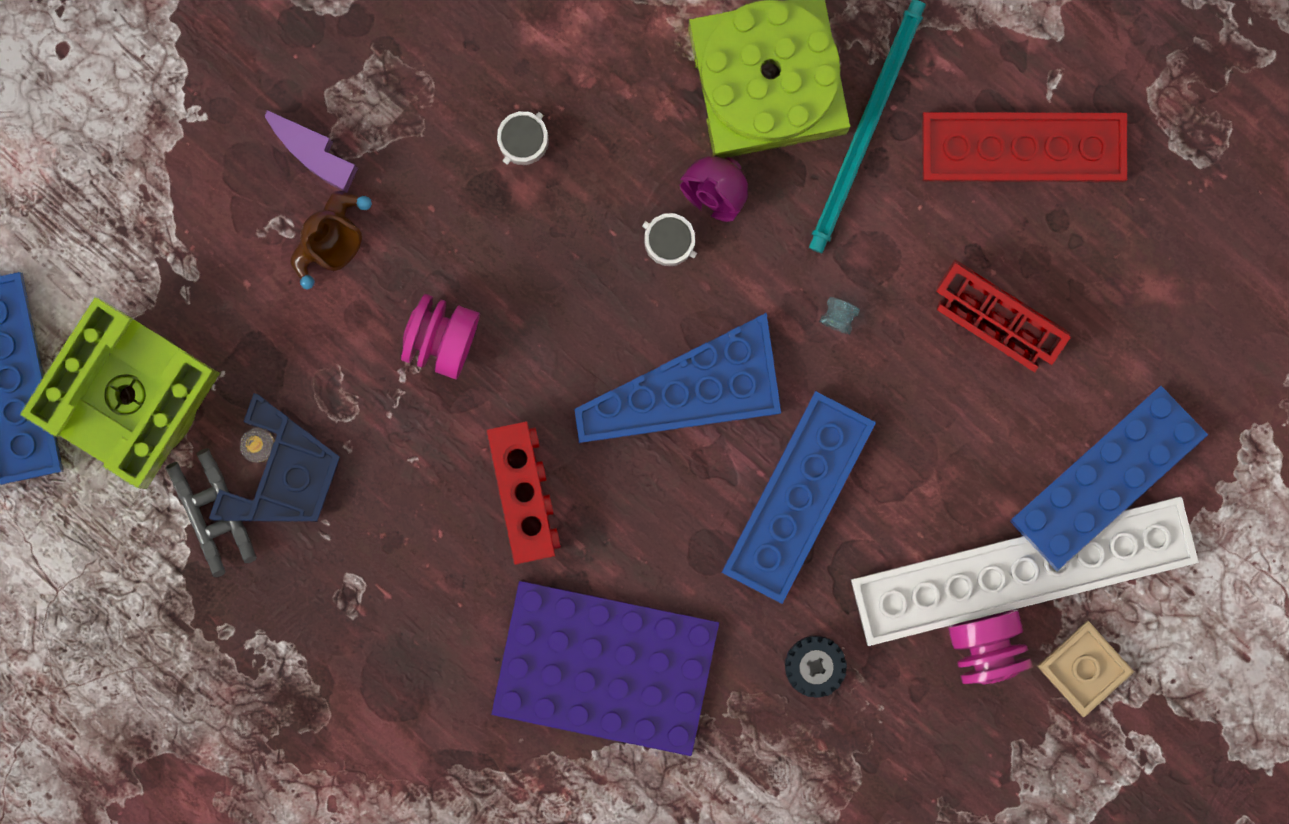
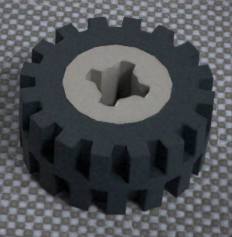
[785,636,847,698]

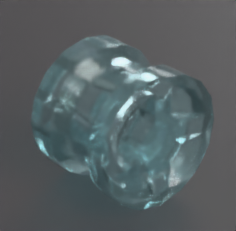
[819,297,860,335]

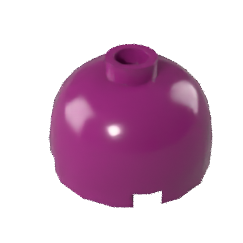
[679,156,749,222]

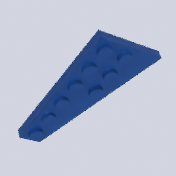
[574,313,781,443]

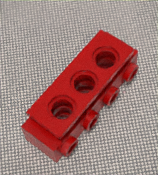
[936,259,1071,372]
[487,421,561,565]

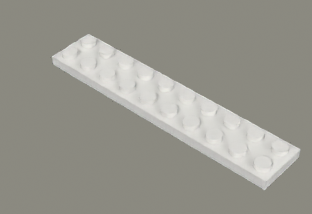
[851,497,1199,646]

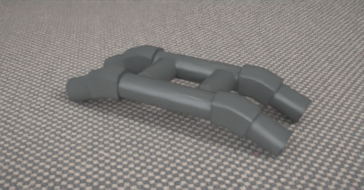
[165,448,257,577]

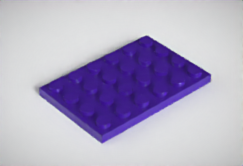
[491,581,719,756]

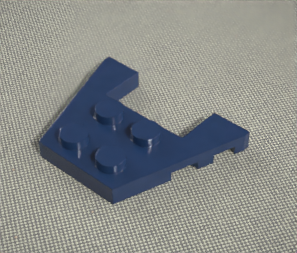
[209,393,340,522]

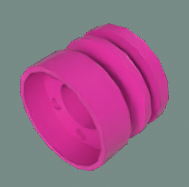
[401,294,480,380]
[948,610,1032,684]

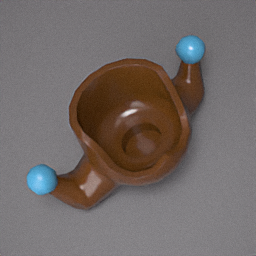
[290,191,372,289]

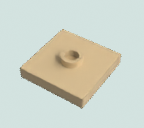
[1037,621,1134,717]

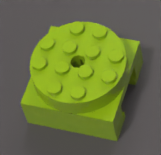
[688,0,850,158]
[20,297,220,489]

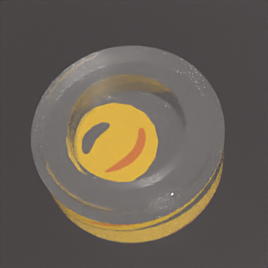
[240,429,275,463]

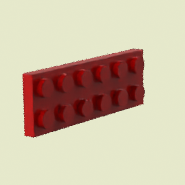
[922,112,1127,182]

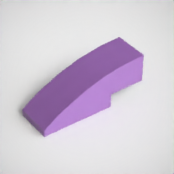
[265,110,358,193]

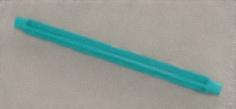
[809,0,926,253]

